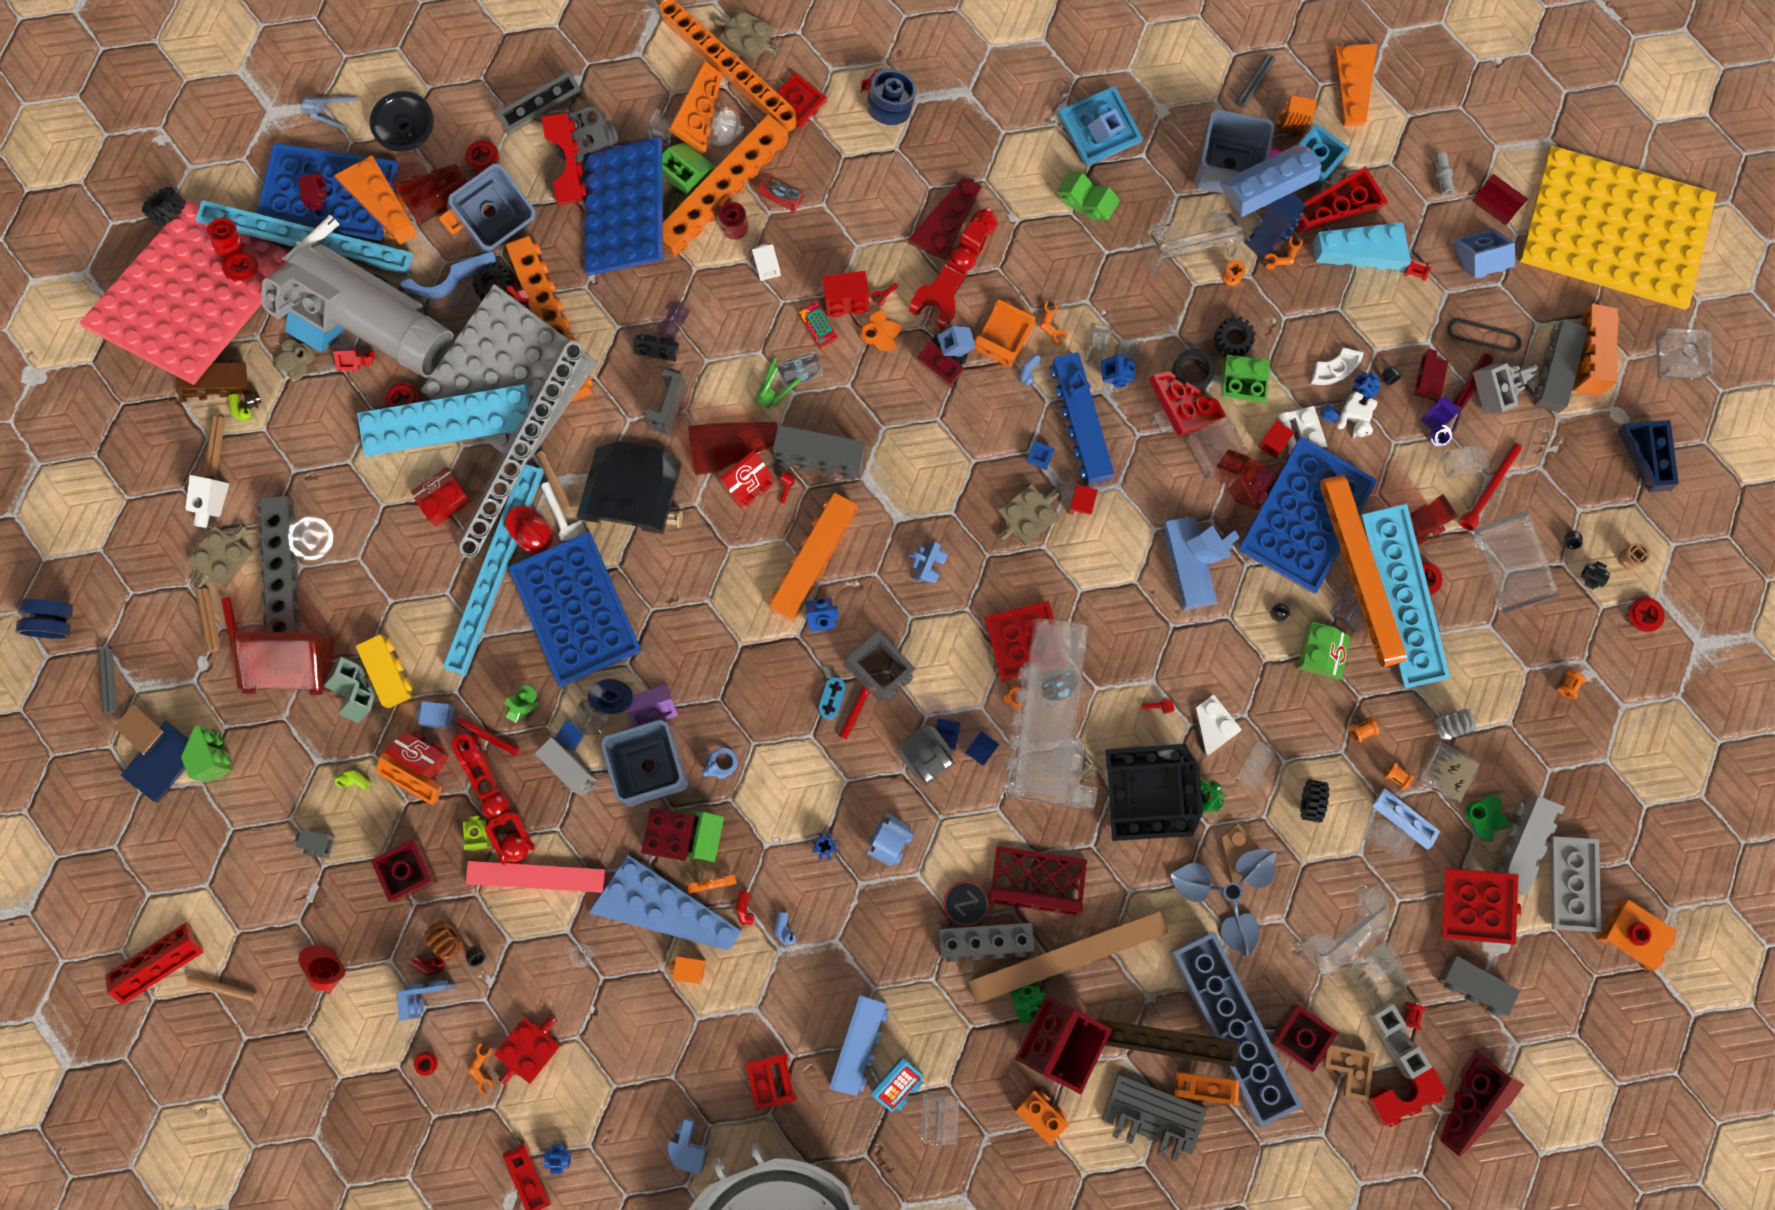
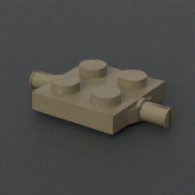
[714,9,779,63]
[997,484,1060,546]
[187,524,253,589]

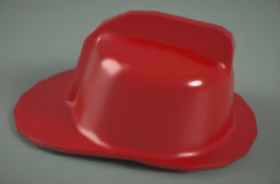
[505,506,553,554]
[298,944,346,994]

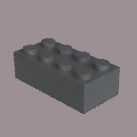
[773,425,866,480]

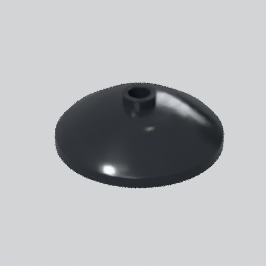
[370,91,434,151]

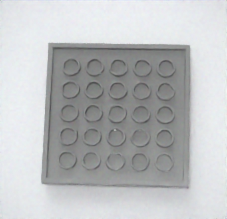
[421,284,598,464]

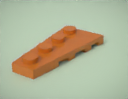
[1334,44,1377,127]
[668,61,722,154]

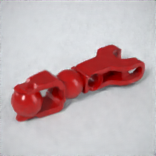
[909,207,998,330]
[451,733,535,866]

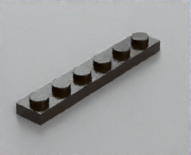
[1097,1019,1239,1067]

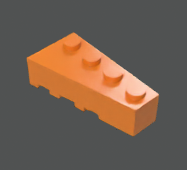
[334,155,419,245]

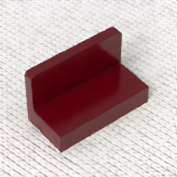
[1472,174,1528,225]
[917,341,964,389]
[1414,349,1449,401]

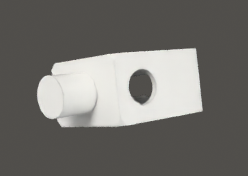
[186,475,229,528]

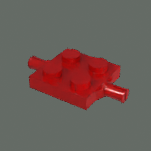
[494,1015,561,1085]

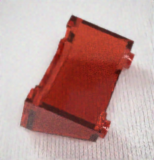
[232,632,334,695]

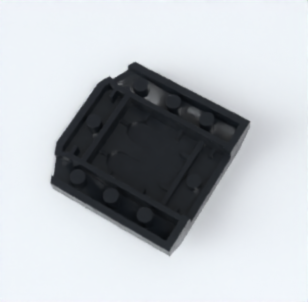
[577,441,682,534]
[1105,744,1203,841]

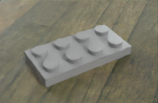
[1550,836,1601,932]

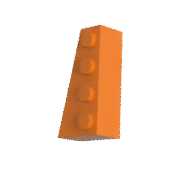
[1573,304,1619,396]

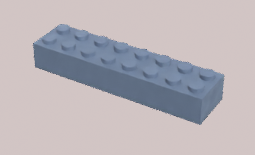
[1169,932,1303,1128]

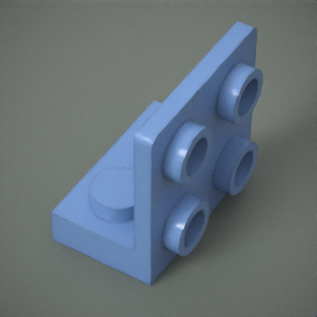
[397,980,455,1021]

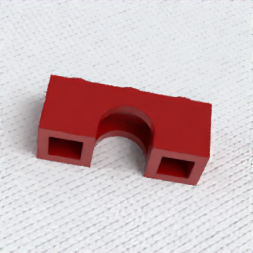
[1368,1067,1447,1127]

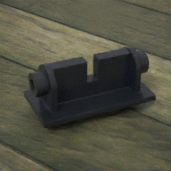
[633,333,679,362]

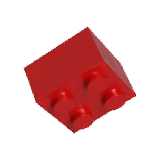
[823,271,869,317]

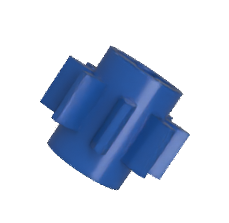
[1352,372,1381,399]
[812,833,838,860]
[544,1144,571,1174]

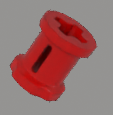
[1404,257,1432,281]
[1403,1001,1427,1030]

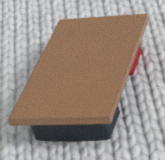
[114,704,164,755]

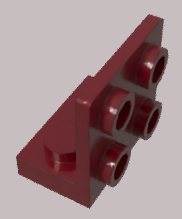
[641,808,695,861]

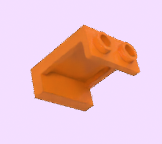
[973,299,1036,368]
[1597,900,1677,970]

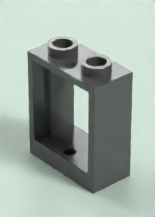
[844,630,916,704]

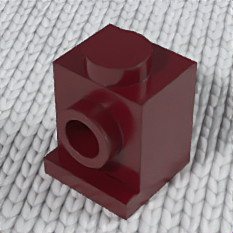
[299,174,327,210]

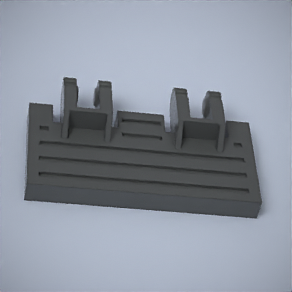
[1102,1074,1207,1162]

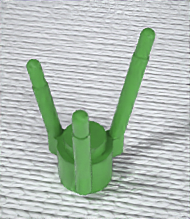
[754,357,801,408]

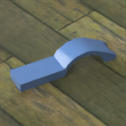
[400,251,499,299]

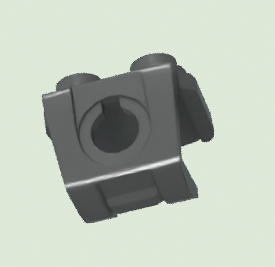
[898,725,956,785]

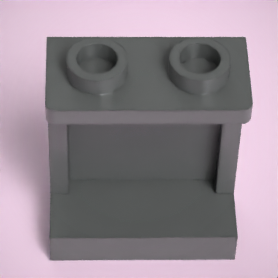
[645,368,688,436]

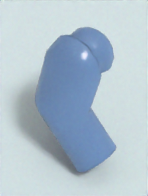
[1019,354,1041,386]
[774,912,796,945]

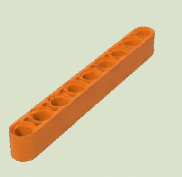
[660,0,797,132]
[1320,474,1406,667]

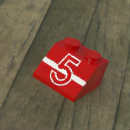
[720,450,774,509]
[411,467,472,527]
[384,731,449,780]

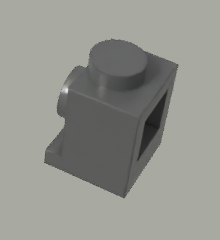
[294,829,335,859]

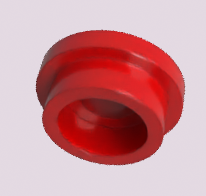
[1626,922,1651,946]
[414,1052,438,1076]

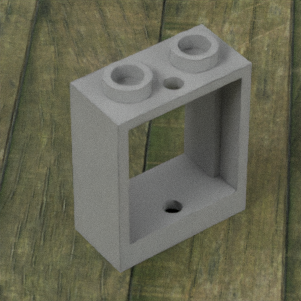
[535,737,597,796]

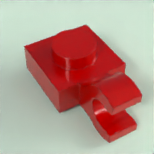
[333,347,375,371]

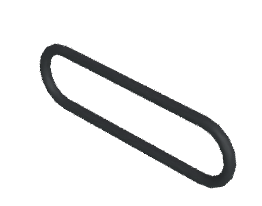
[1448,319,1522,353]

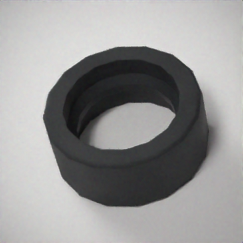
[1172,349,1215,391]

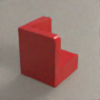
[1258,420,1294,459]
[1068,484,1098,515]

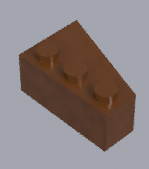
[176,360,248,403]

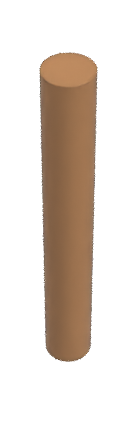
[536,451,572,511]
[187,976,257,1002]

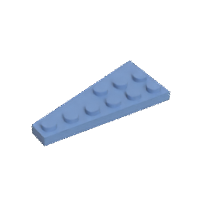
[589,855,742,951]

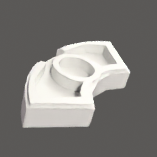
[1311,347,1364,385]

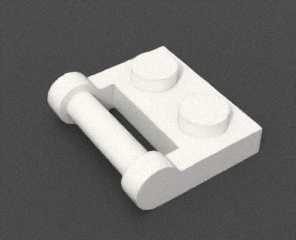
[1277,406,1327,455]

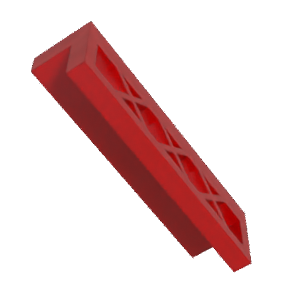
[105,922,203,1005]

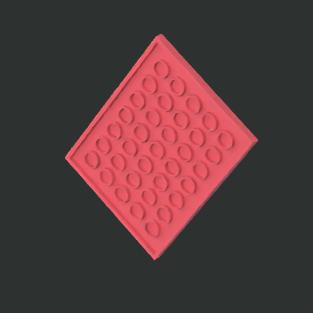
[79,200,289,385]

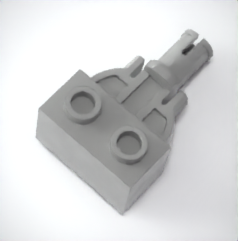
[1473,363,1540,413]

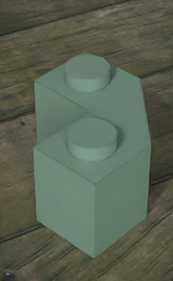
[323,657,376,723]

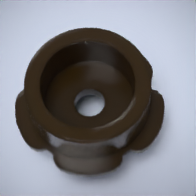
[243,388,262,409]

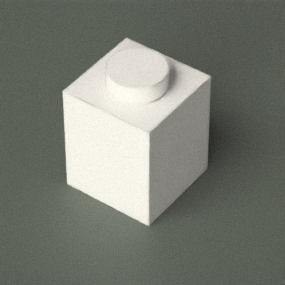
[752,244,781,281]

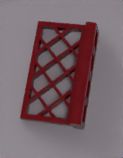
[989,846,1087,916]

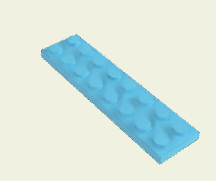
[357,384,534,457]
[1361,504,1450,689]

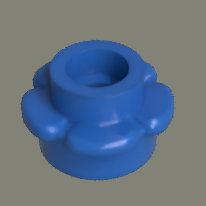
[1320,403,1340,423]

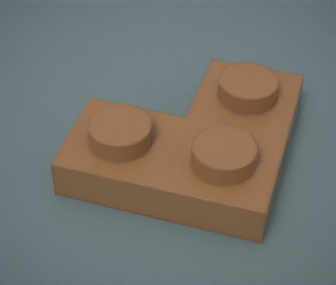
[1323,1045,1375,1101]

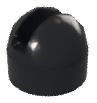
[1382,367,1402,386]
[1564,530,1583,549]
[1270,603,1290,622]
[465,946,486,967]

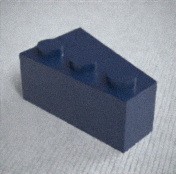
[1244,192,1307,259]
[1618,420,1679,492]

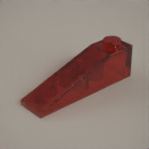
[688,422,778,475]

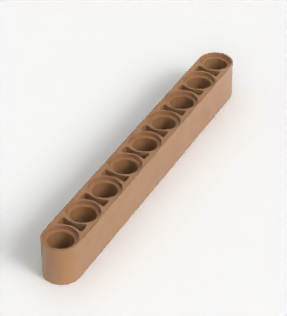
[968,911,1168,1004]

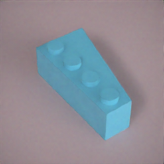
[1312,222,1411,272]

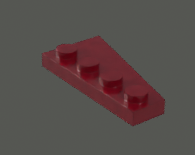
[907,177,982,260]

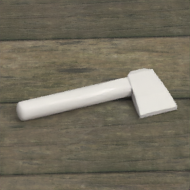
[541,482,587,542]

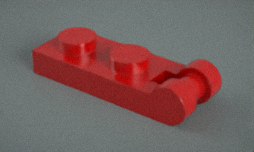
[503,1142,552,1210]

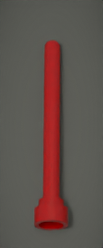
[1459,443,1522,531]

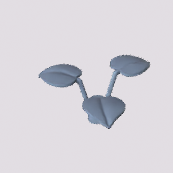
[1171,849,1276,956]

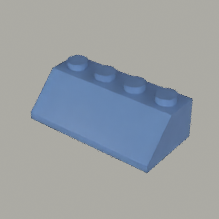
[1220,145,1322,217]
[829,994,889,1096]

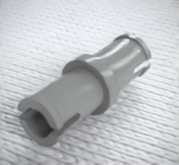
[1433,152,1456,197]

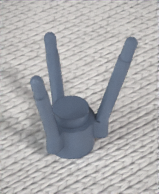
[302,96,358,130]

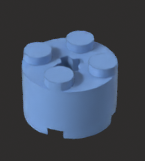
[865,813,914,866]

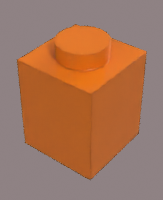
[670,956,706,984]

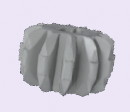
[1435,709,1477,740]

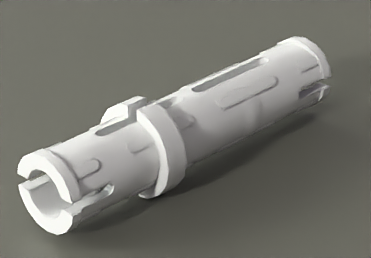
[282,214,340,263]

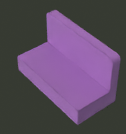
[627,684,678,728]

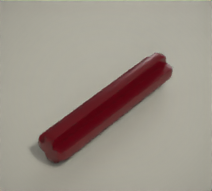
[1453,353,1493,410]

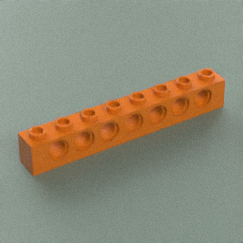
[663,114,788,257]
[506,236,593,402]

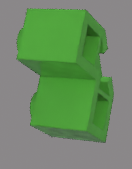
[1056,172,1120,221]

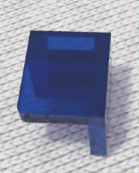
[936,719,960,752]
[964,731,999,766]

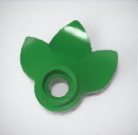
[1465,796,1510,842]

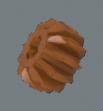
[424,920,463,960]

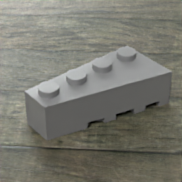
[1495,796,1565,895]

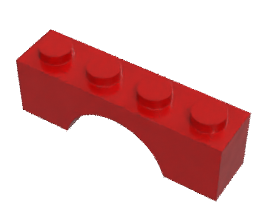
[541,113,587,206]

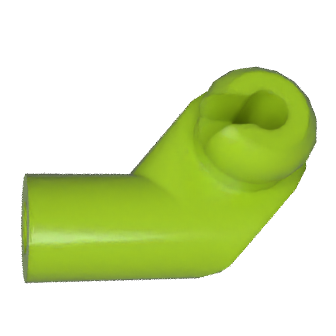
[228,394,252,421]
[334,770,371,791]

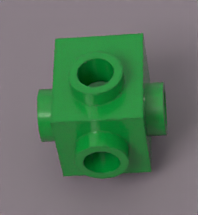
[1201,779,1227,813]
[1010,983,1045,1024]

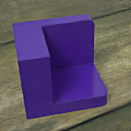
[1420,395,1461,430]

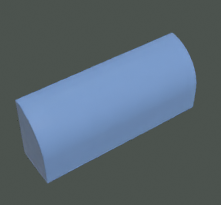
[1163,517,1218,611]

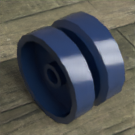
[866,69,917,125]
[15,599,73,639]

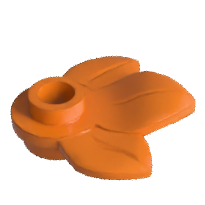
[860,310,902,351]

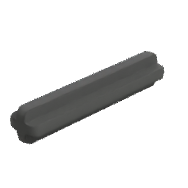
[1236,54,1275,108]
[98,648,117,714]

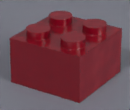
[371,839,438,903]
[1269,1004,1339,1072]

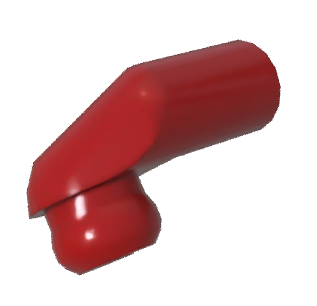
[735,891,755,926]
[410,955,445,976]

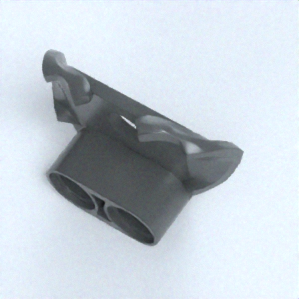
[556,107,618,161]

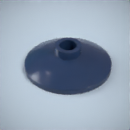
[587,679,633,714]

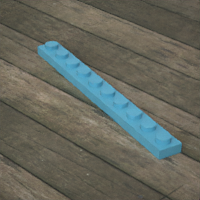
[195,200,414,275]
[443,464,544,676]

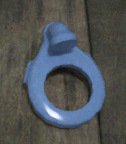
[702,748,738,779]

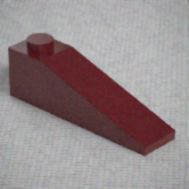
[1441,1051,1525,1157]

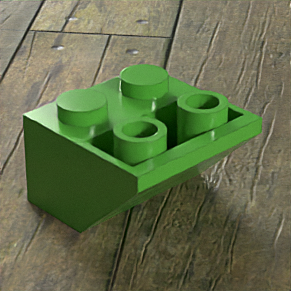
[662,142,716,197]
[1220,355,1271,403]
[181,725,233,783]

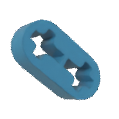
[819,677,846,720]

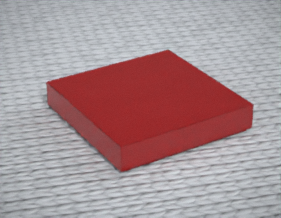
[769,72,827,129]

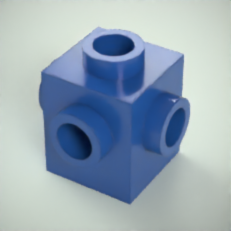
[1101,354,1135,388]
[805,597,839,632]

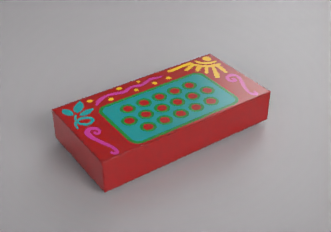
[798,301,838,349]

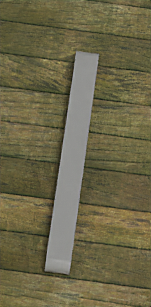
[457,340,584,558]

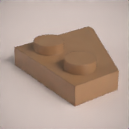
[1220,823,1260,884]

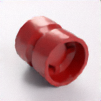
[207,218,243,259]

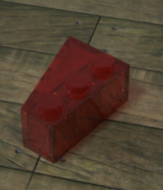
[392,164,468,225]
[1216,449,1279,510]

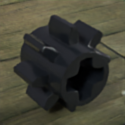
[1580,561,1610,590]

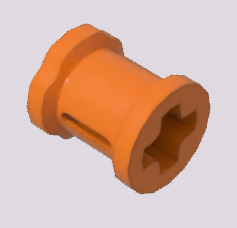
[1222,260,1245,286]
[1557,670,1587,699]
[1349,716,1380,744]
[1384,761,1415,791]

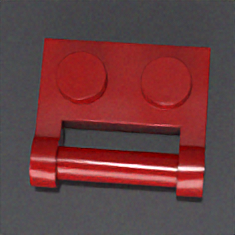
[746,1053,797,1111]

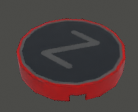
[943,880,989,927]

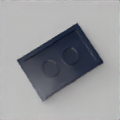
[120,721,189,803]

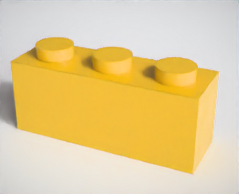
[356,634,413,709]

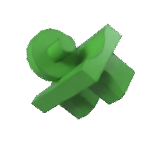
[504,685,540,722]

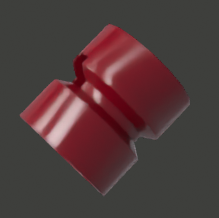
[718,202,749,240]

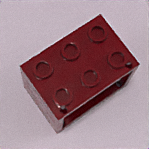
[1015,995,1112,1094]

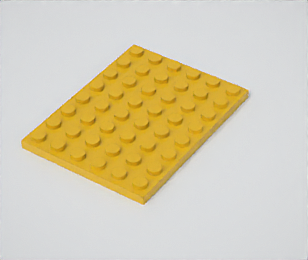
[1519,146,1716,310]

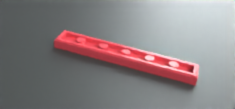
[466,861,606,893]

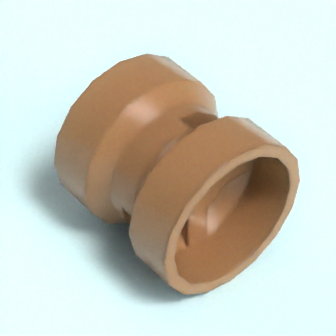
[1618,543,1650,569]

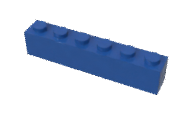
[1049,352,1114,486]

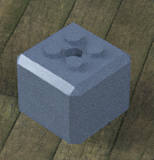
[1193,109,1275,194]
[447,164,536,253]
[601,720,689,807]

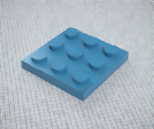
[1058,86,1143,167]

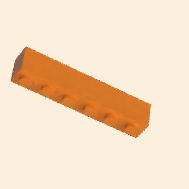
[768,492,858,623]

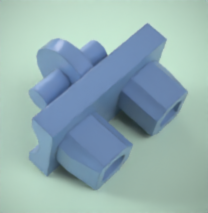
[909,542,948,583]

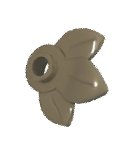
[274,339,315,382]

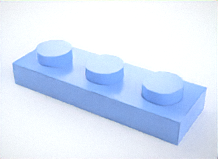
[1372,788,1440,850]

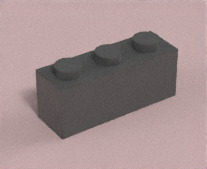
[1438,956,1520,1017]

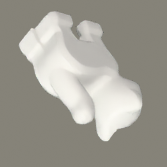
[1337,392,1378,438]

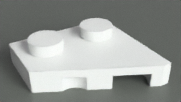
[1195,694,1242,757]

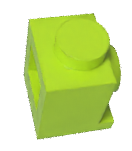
[463,816,492,851]

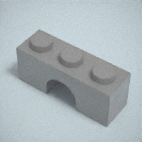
[1366,1003,1432,1079]

